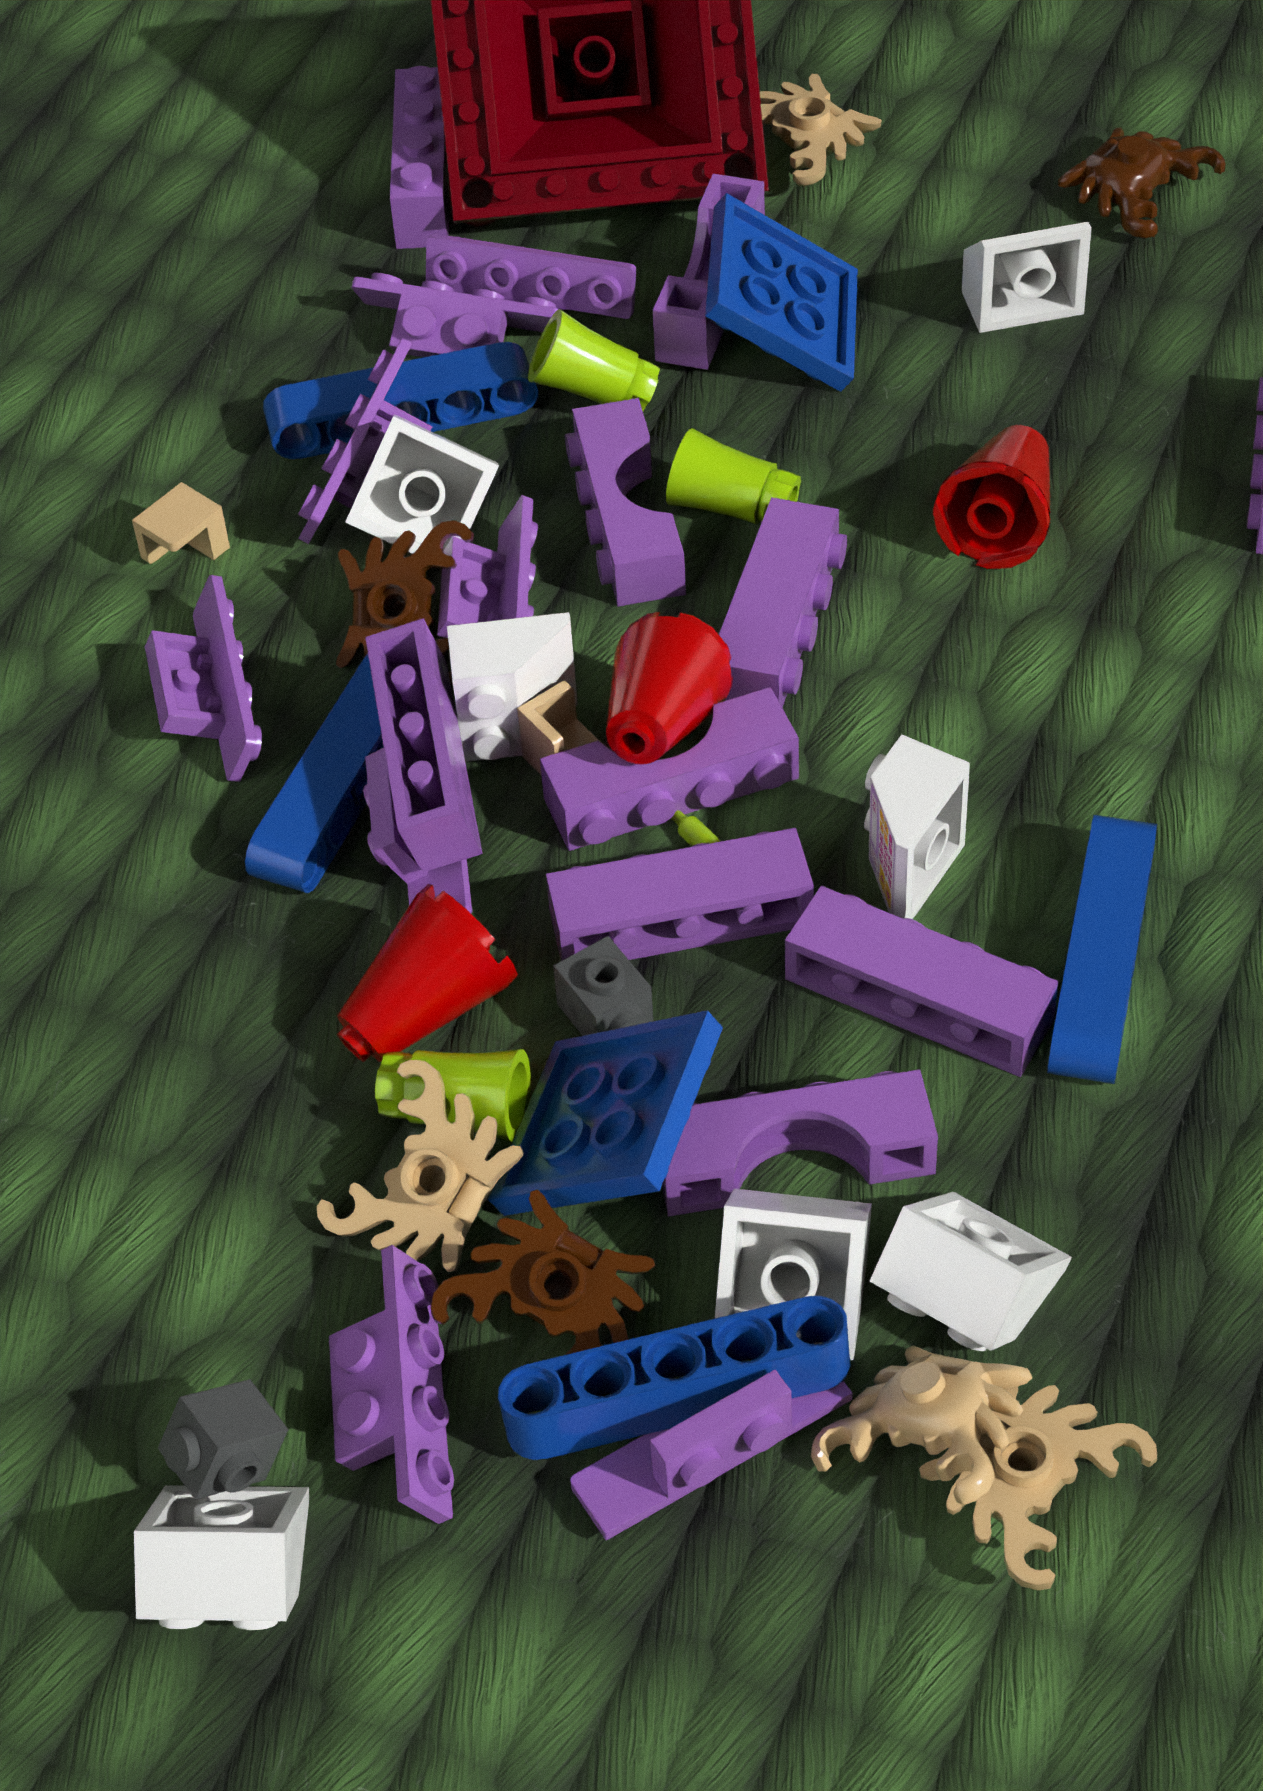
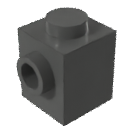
[553,936,654,1036]
[158,1379,289,1500]

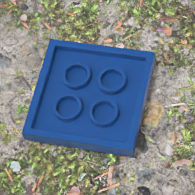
[705,193,858,392]
[488,1010,723,1216]

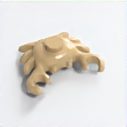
[760,74,882,186]
[316,1060,524,1272]
[811,1346,1032,1505]
[919,1385,1157,1590]

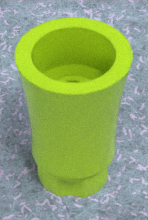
[528,309,660,411]
[666,428,801,524]
[375,1049,531,1142]

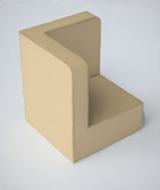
[132,482,230,564]
[517,681,604,775]

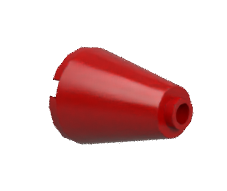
[933,425,1050,569]
[606,612,733,764]
[337,884,518,1062]

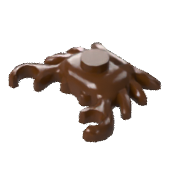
[1058,127,1226,238]
[336,520,474,687]
[431,1190,655,1396]

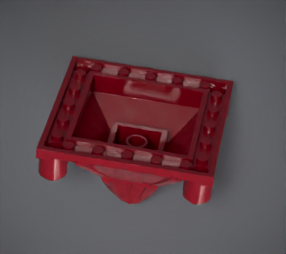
[431,0,769,227]

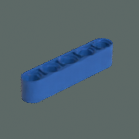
[263,342,538,459]
[245,654,384,893]
[1047,815,1157,1084]
[498,1296,850,1460]

